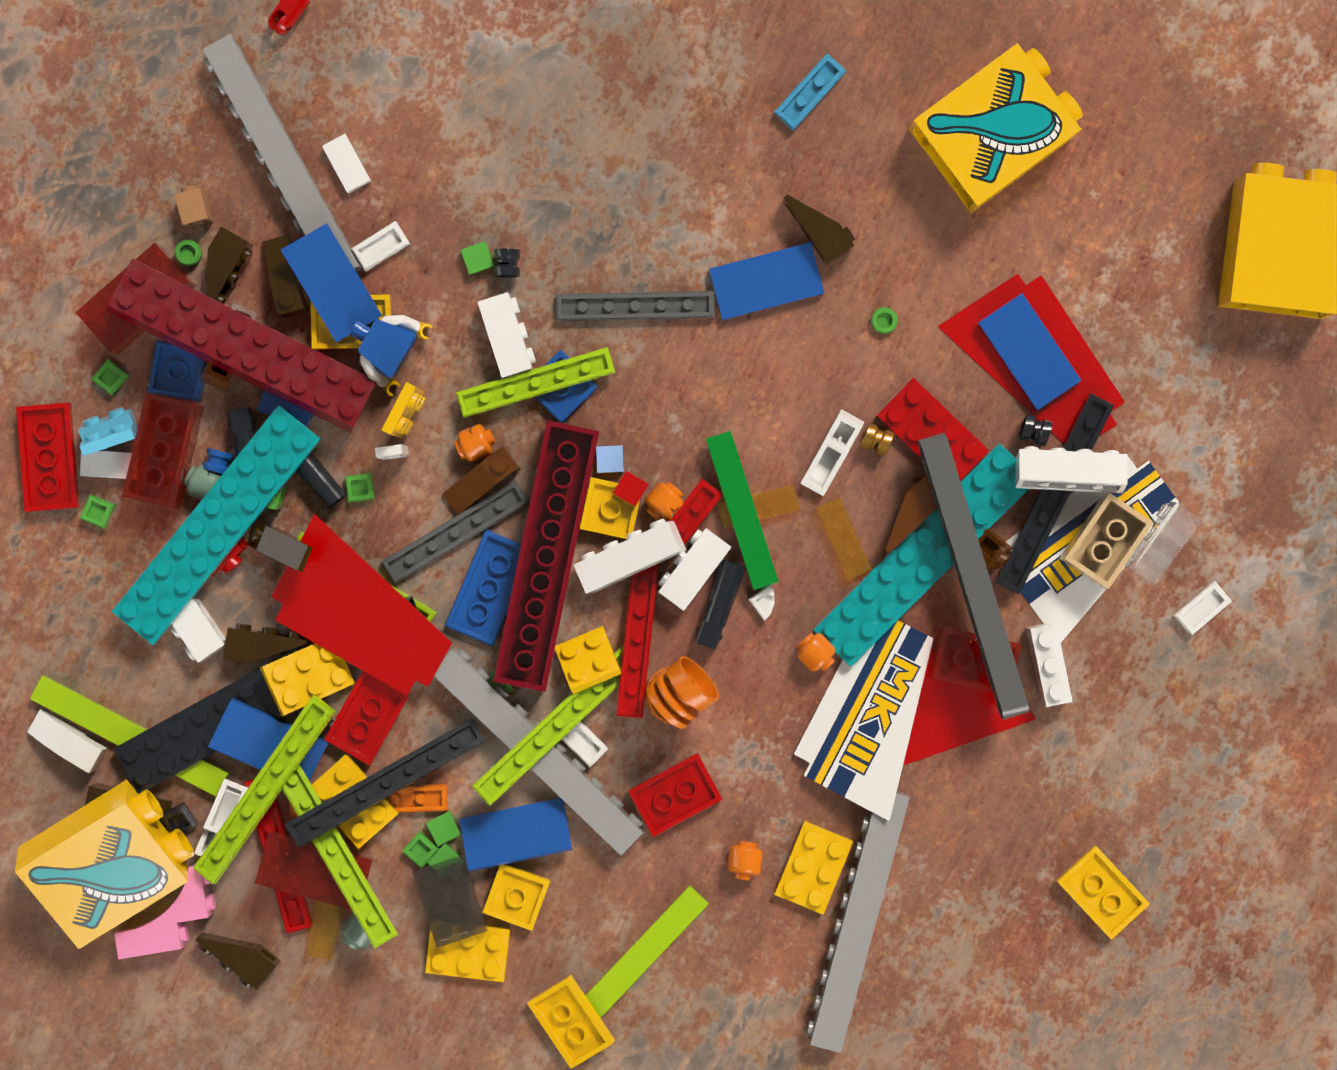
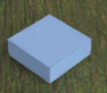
[596,445,624,473]

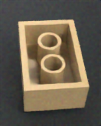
[1059,493,1154,589]

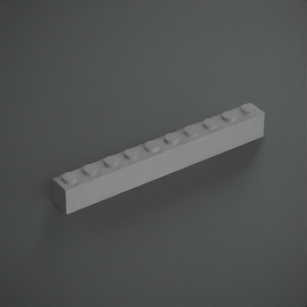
[203,34,362,272]
[434,648,644,855]
[806,791,910,1053]

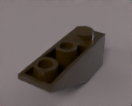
[206,226,254,304]
[223,623,310,663]
[195,933,281,990]

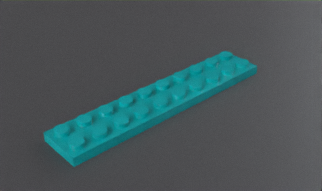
[111,405,322,645]
[813,443,1028,667]

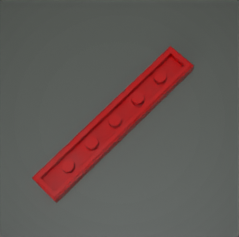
[616,563,659,719]
[244,779,313,934]

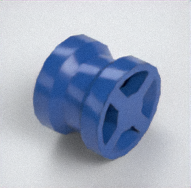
[203,448,233,474]

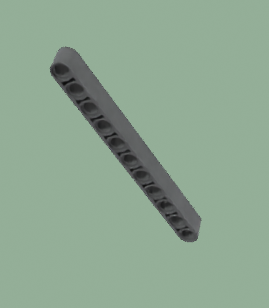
[918,433,1029,720]

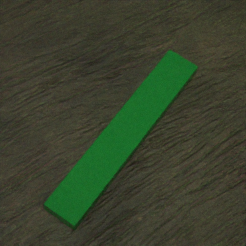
[706,431,779,590]

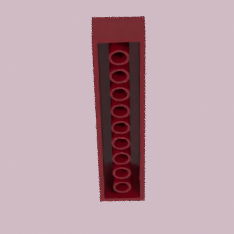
[107,258,376,433]
[493,420,599,692]

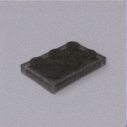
[413,855,488,948]

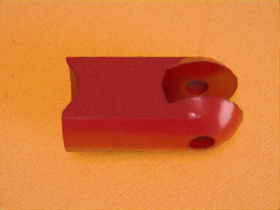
[268,0,310,35]

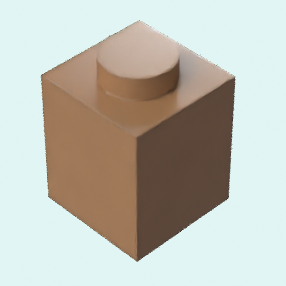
[174,185,213,228]

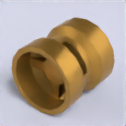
[859,423,894,457]

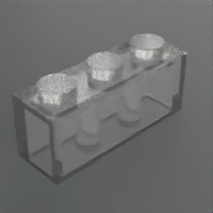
[1125,502,1202,585]

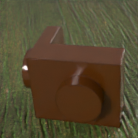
[978,528,1013,570]

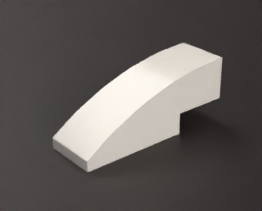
[800,409,864,496]
[28,709,107,773]
[194,779,248,856]

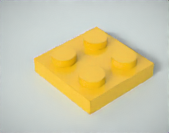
[580,477,640,539]
[555,626,622,694]
[483,864,551,931]

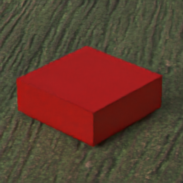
[613,471,649,507]

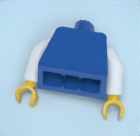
[350,315,432,396]

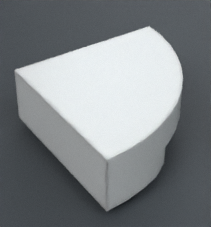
[749,585,775,620]

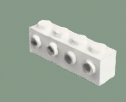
[1016,446,1127,493]
[574,519,687,594]

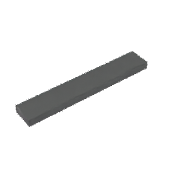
[556,291,715,321]
[381,480,530,584]

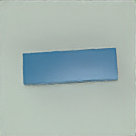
[774,54,846,131]

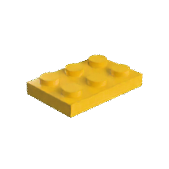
[311,294,392,350]
[382,382,426,438]
[260,643,355,716]
[312,754,399,849]
[774,820,853,915]
[1056,844,1150,940]
[425,919,511,982]
[527,975,615,1069]

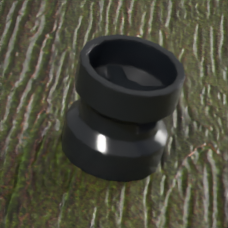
[494,248,520,278]
[1019,414,1052,447]

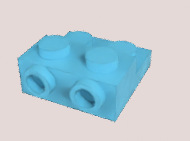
[78,407,139,456]

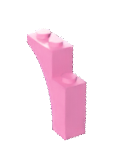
[114,863,216,959]

